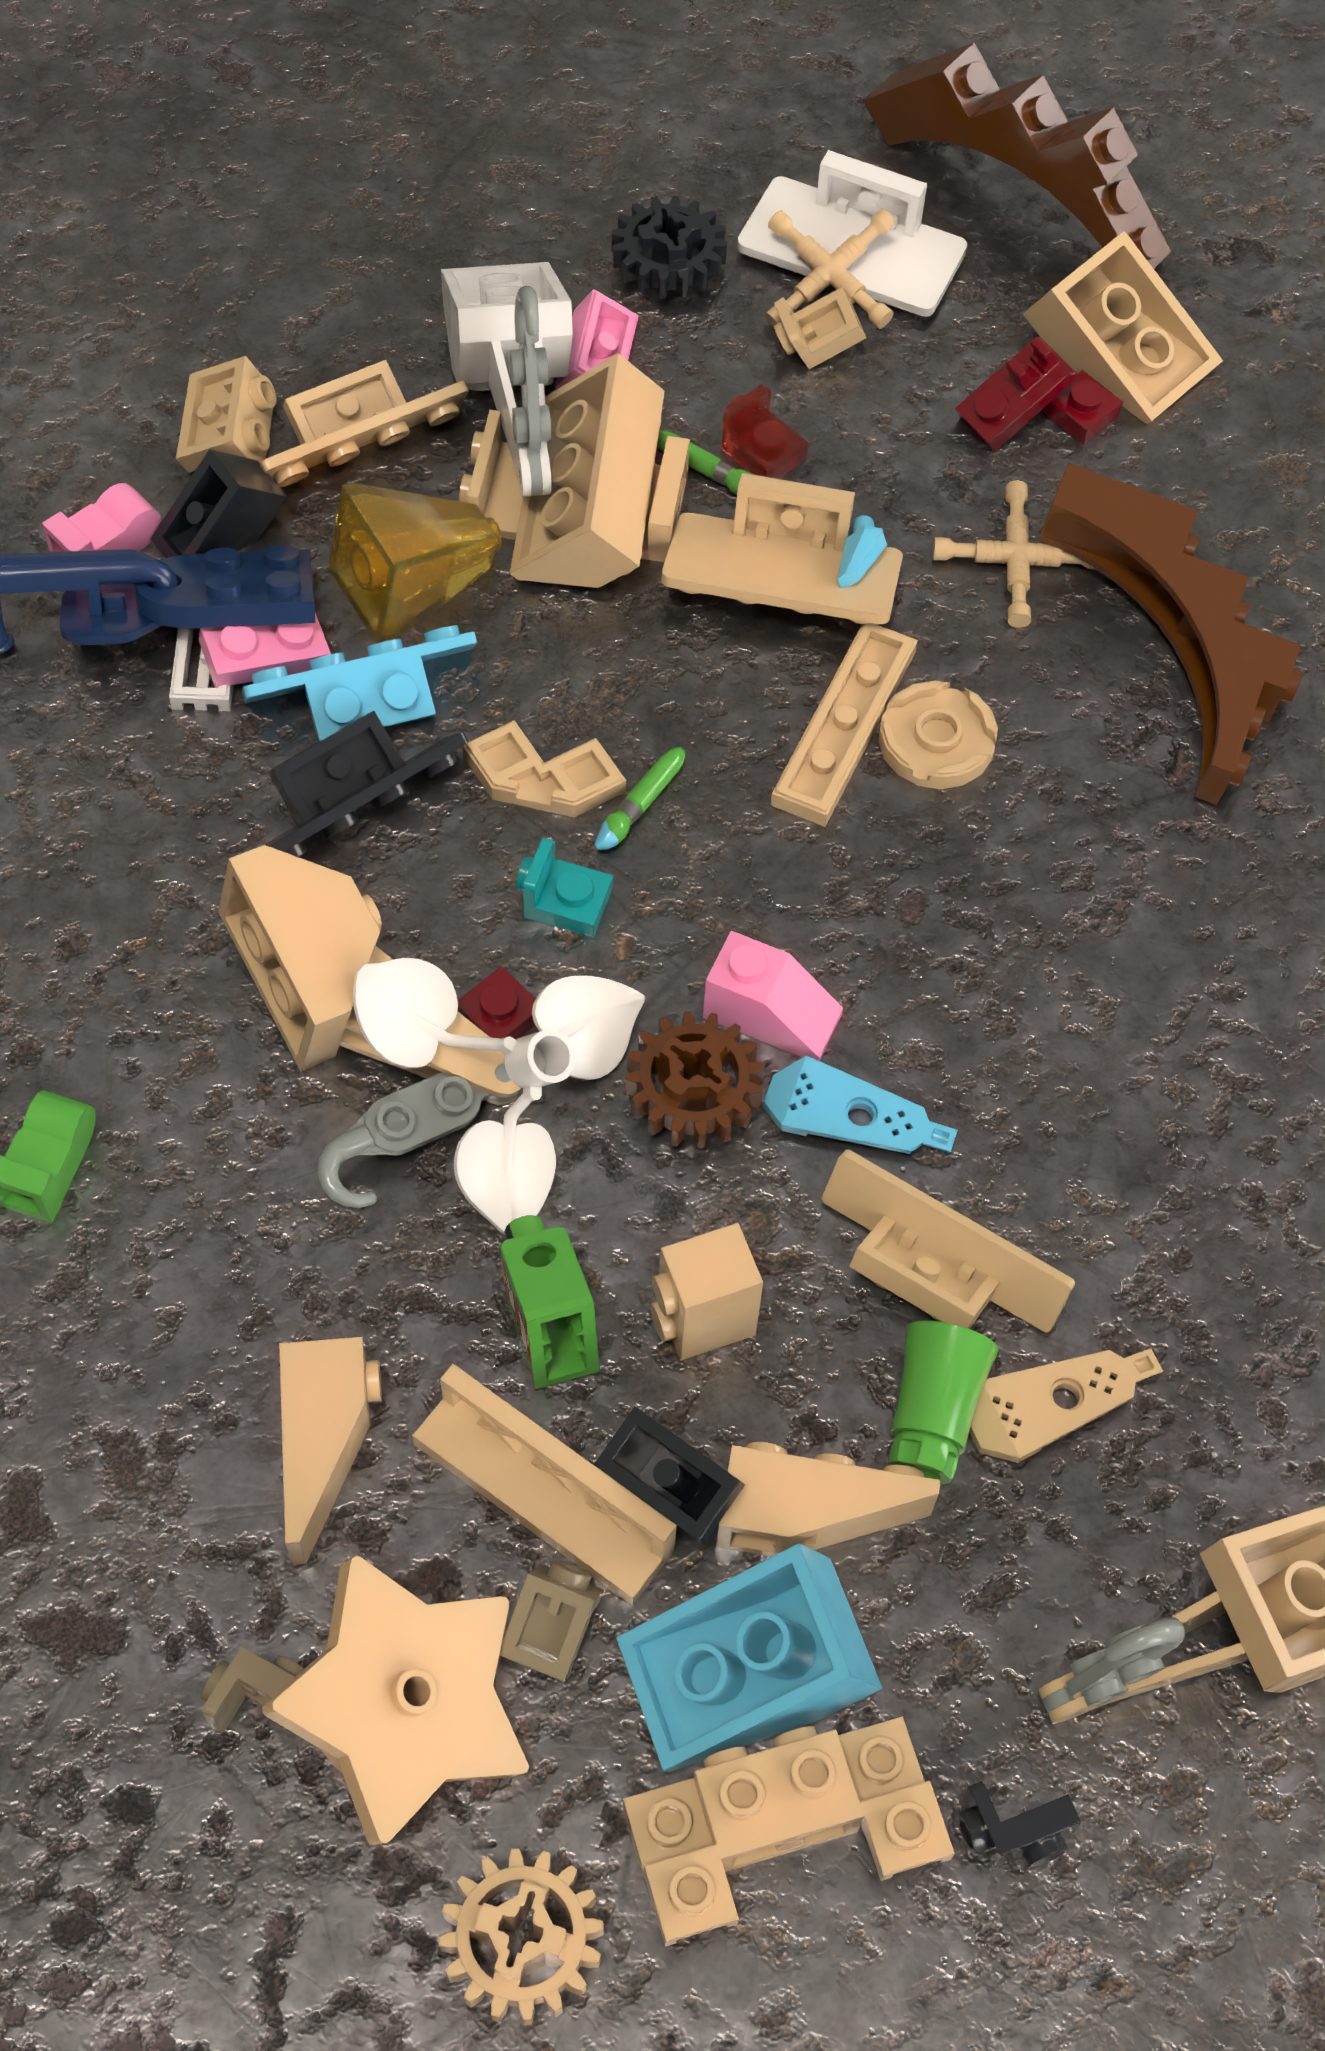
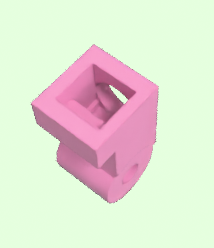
[42,483,162,552]

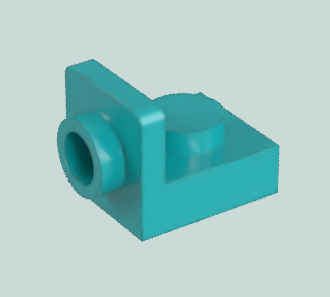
[516,838,614,938]

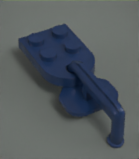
[0,545,316,654]

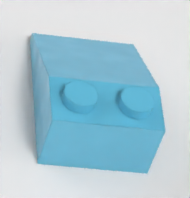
[616,1543,883,1773]

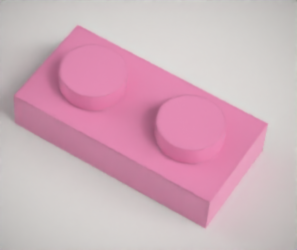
[198,613,331,688]

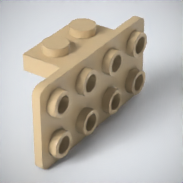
[661,473,903,624]

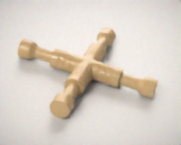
[765,208,896,329]
[932,480,1095,628]

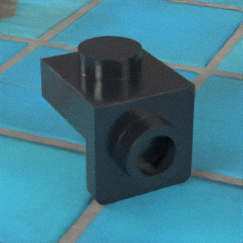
[956,1781,1081,1872]

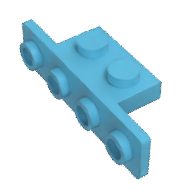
[242,625,477,742]

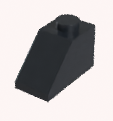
[150,449,287,558]
[594,1406,745,1544]

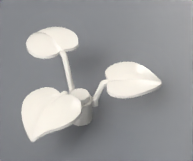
[353,958,645,1235]

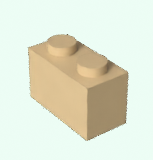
[650,1223,763,1361]

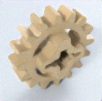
[439,1848,604,2025]

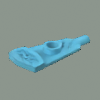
[763,1055,957,1154]

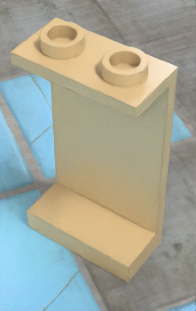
[459,410,690,562]

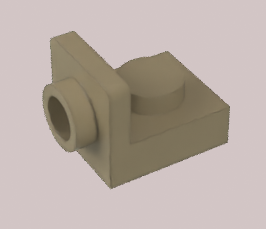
[499,1560,604,1682]

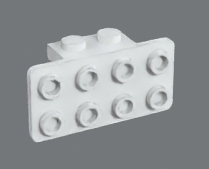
[737,150,967,316]

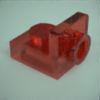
[721,384,809,479]

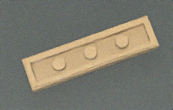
[770,623,918,827]

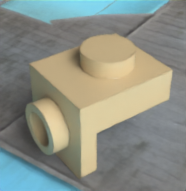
[774,287,867,369]

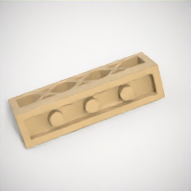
[412,1364,677,1606]

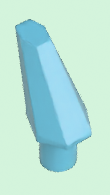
[837,515,887,588]

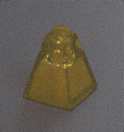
[328,483,502,644]

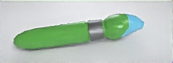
[657,429,753,495]
[594,747,686,850]

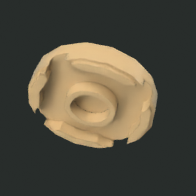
[878,680,998,789]

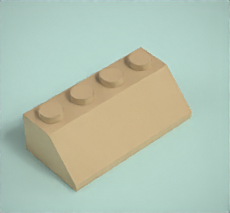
[510,353,665,588]

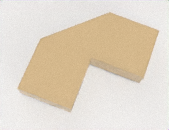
[462,720,626,818]

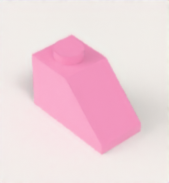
[703,931,843,1061]

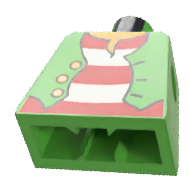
[499,1215,600,1390]

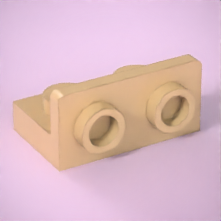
[176,356,276,473]

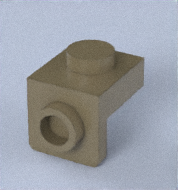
[201,1646,304,1734]

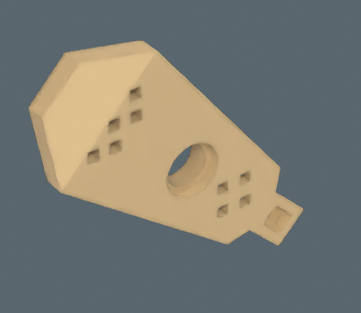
[969,1348,1163,1463]

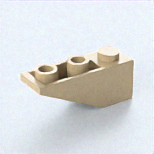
[716,1442,940,1557]

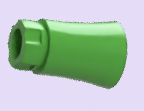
[888,1321,999,1485]

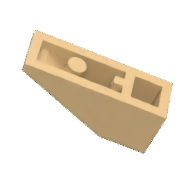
[279,1337,382,1565]

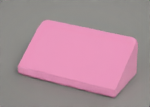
[554,289,639,389]

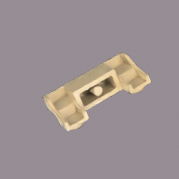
[623,1716,955,1947]

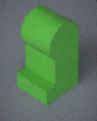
[0,1090,96,1224]

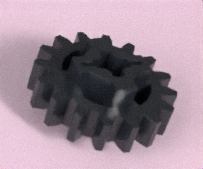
[611,196,727,299]

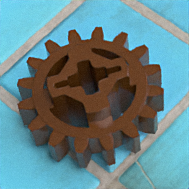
[625,1011,765,1148]

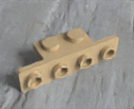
[260,360,469,487]
[822,1150,1075,1332]

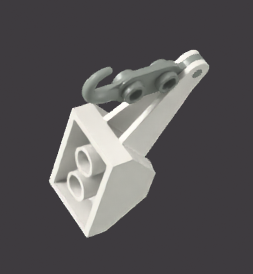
[441,262,573,497]

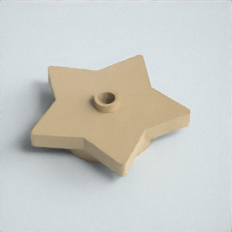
[262,1556,529,1846]

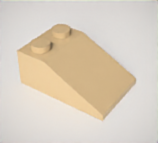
[1023,231,1223,425]

